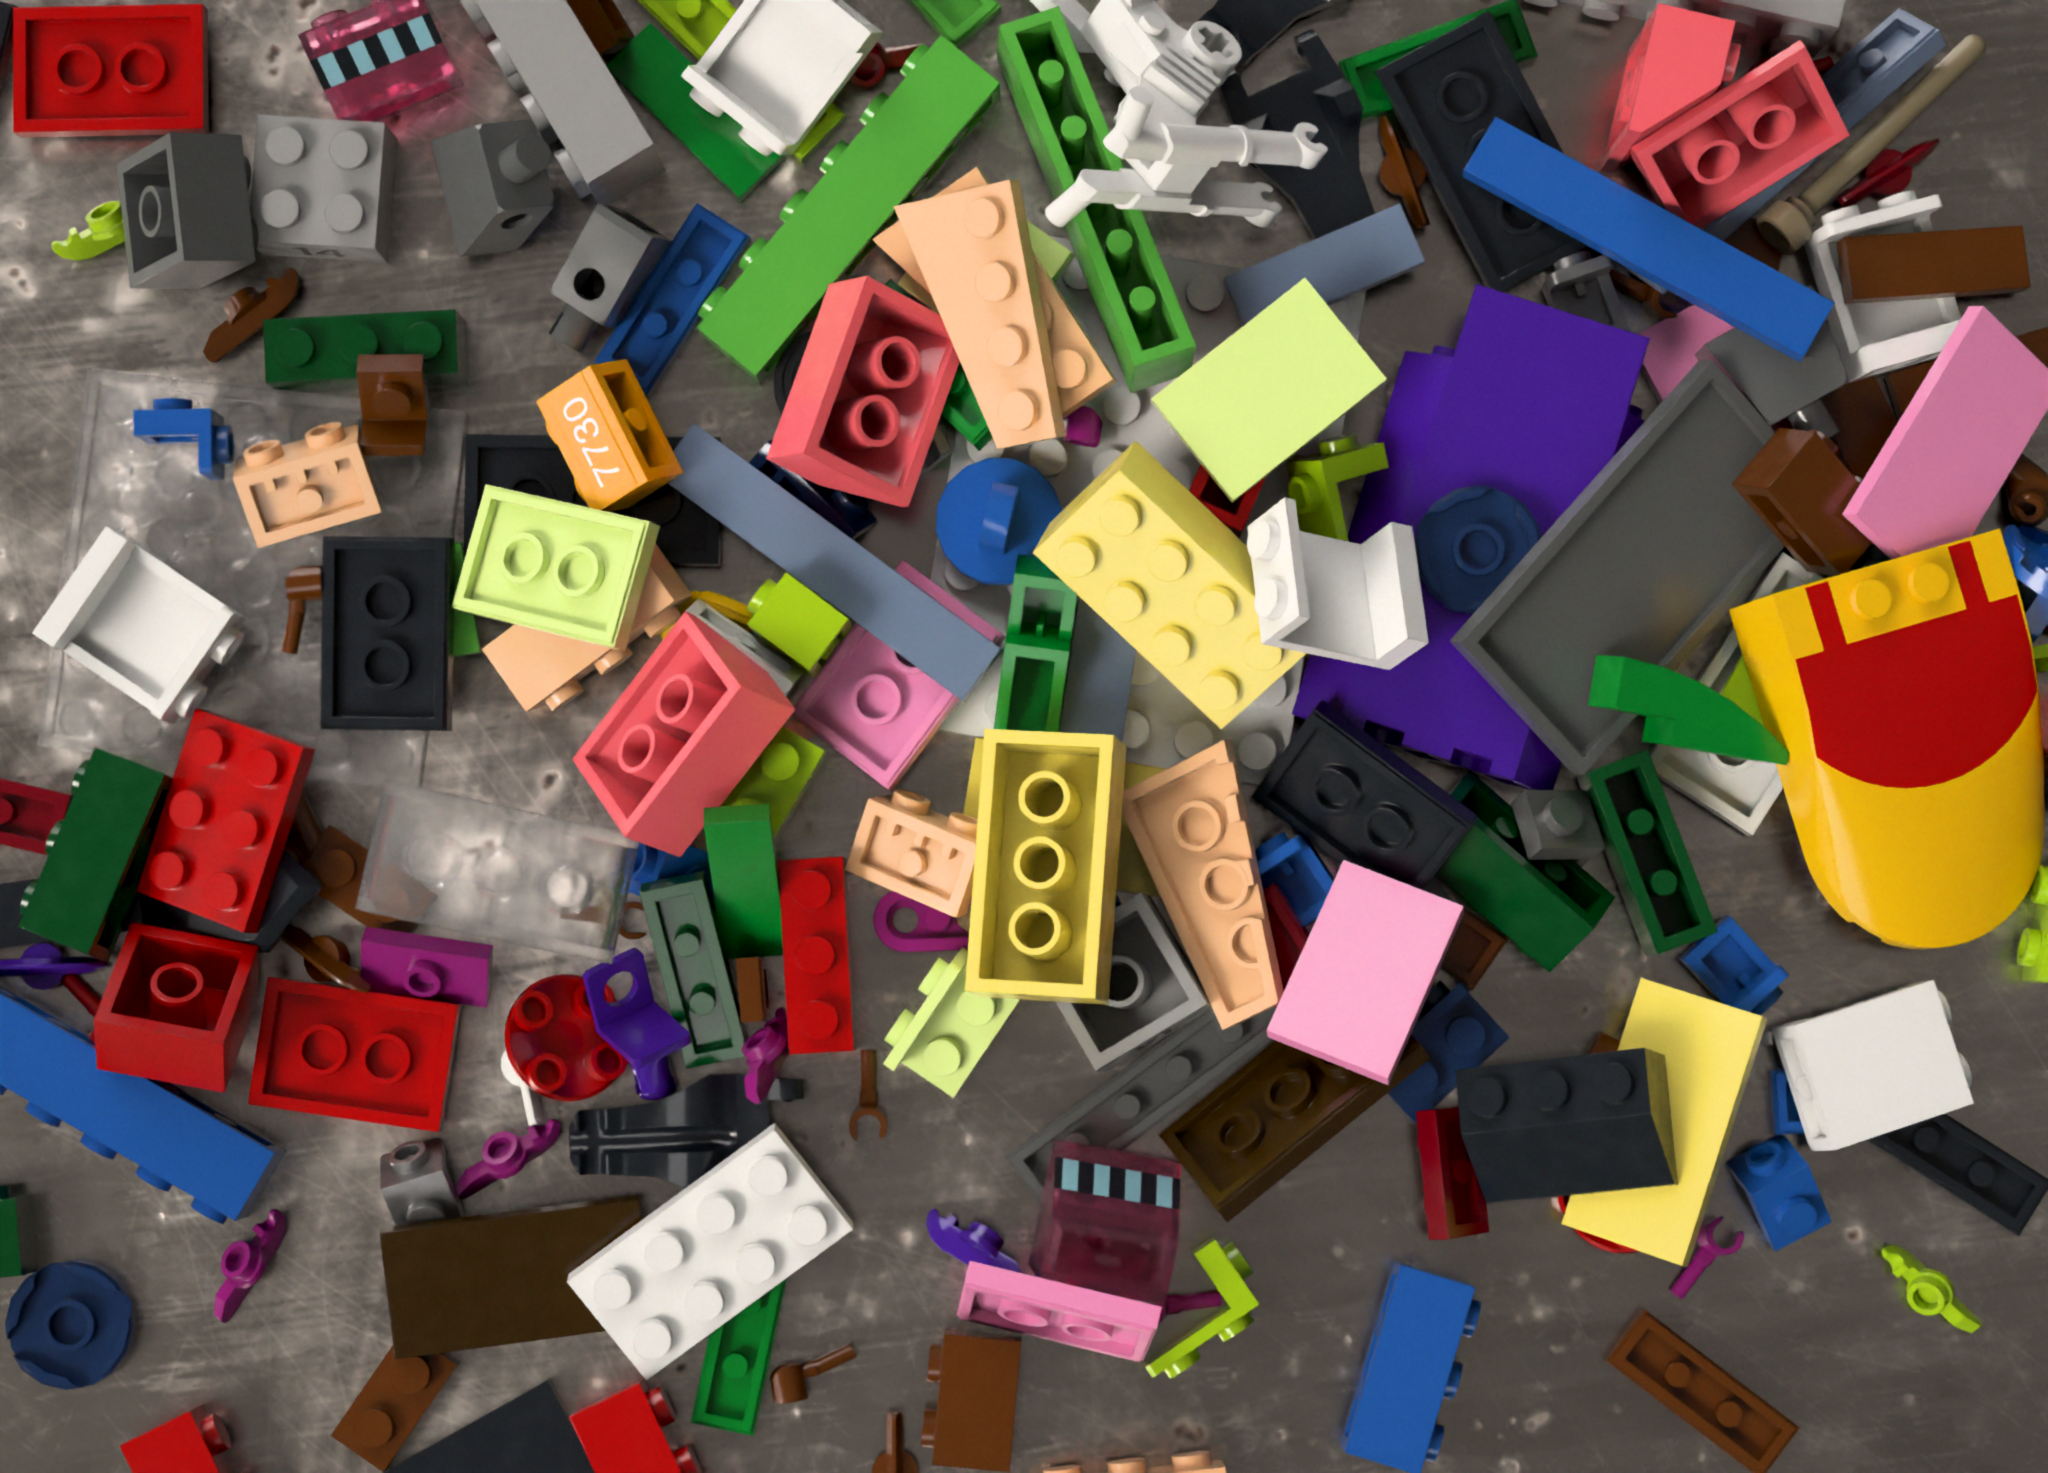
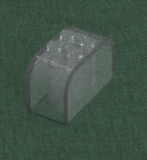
[355,780,640,964]

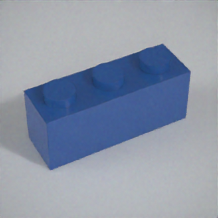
[1340,1260,1481,1473]

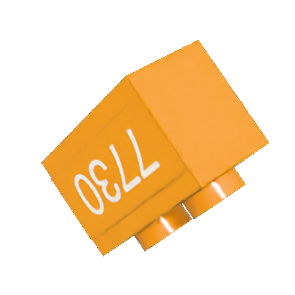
[536,359,684,512]

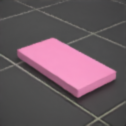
[1842,306,2048,560]

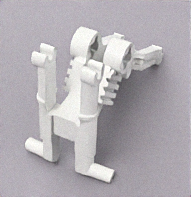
[1030,0,1328,228]

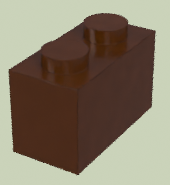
[1731,428,1872,576]
[921,1329,1022,1472]

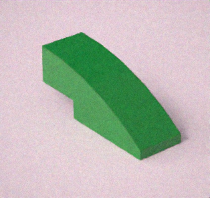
[994,554,1077,732]
[1588,655,1789,765]

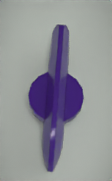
[0,943,107,990]
[926,1209,1022,1273]

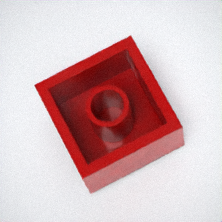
[94,922,259,1093]

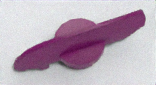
[741,1007,789,1104]
[454,1119,560,1200]
[213,1209,286,1323]

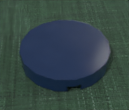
[1414,485,1541,616]
[5,1259,138,1390]

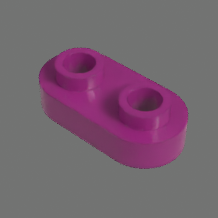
[873,891,972,952]

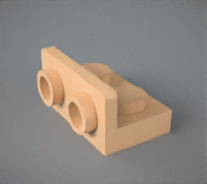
[233,422,382,548]
[845,789,978,918]

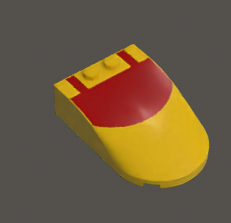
[1729,528,2045,950]

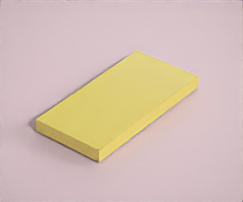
[1561,978,1768,1267]

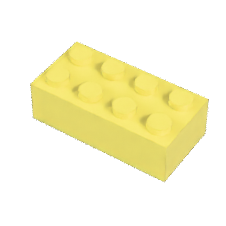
[1033,441,1307,729]
[965,729,1127,1005]

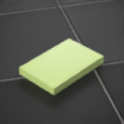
[1151,278,1387,503]
[451,484,660,651]

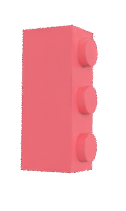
[1601,3,1741,173]
[1631,40,1850,229]
[766,276,960,507]
[572,611,796,857]

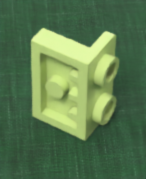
[883,947,1020,1098]

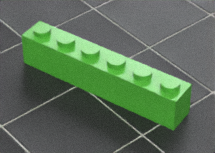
[997,6,1196,393]
[697,35,1000,385]

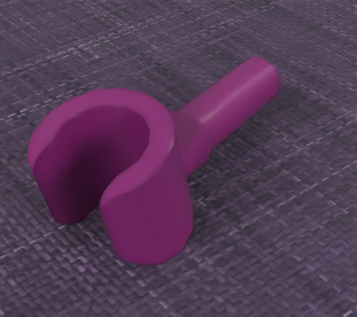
[1063,406,1103,448]
[1670,1216,1744,1300]
[1131,1287,1222,1325]

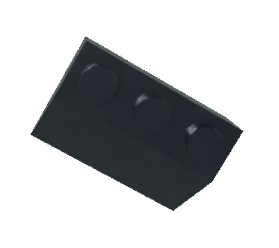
[1455,1048,1678,1204]

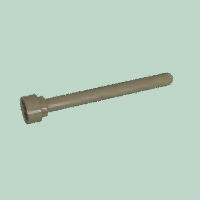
[1756,34,1986,255]

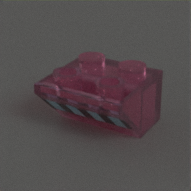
[298,0,465,122]
[1028,1139,1181,1304]

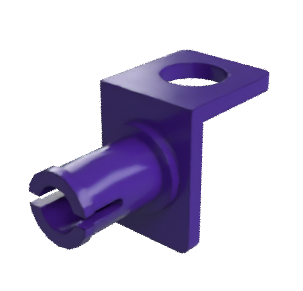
[583,948,691,1100]

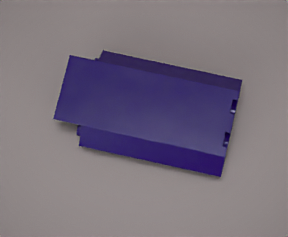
[1292,284,1650,790]

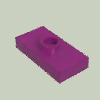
[361,927,493,1008]

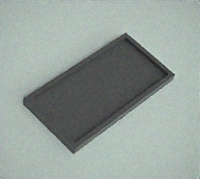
[1450,360,1785,776]

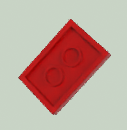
[13,4,209,138]
[137,708,316,933]
[248,977,462,1132]

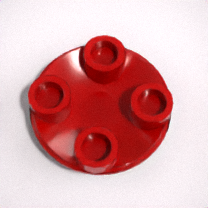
[504,974,628,1102]

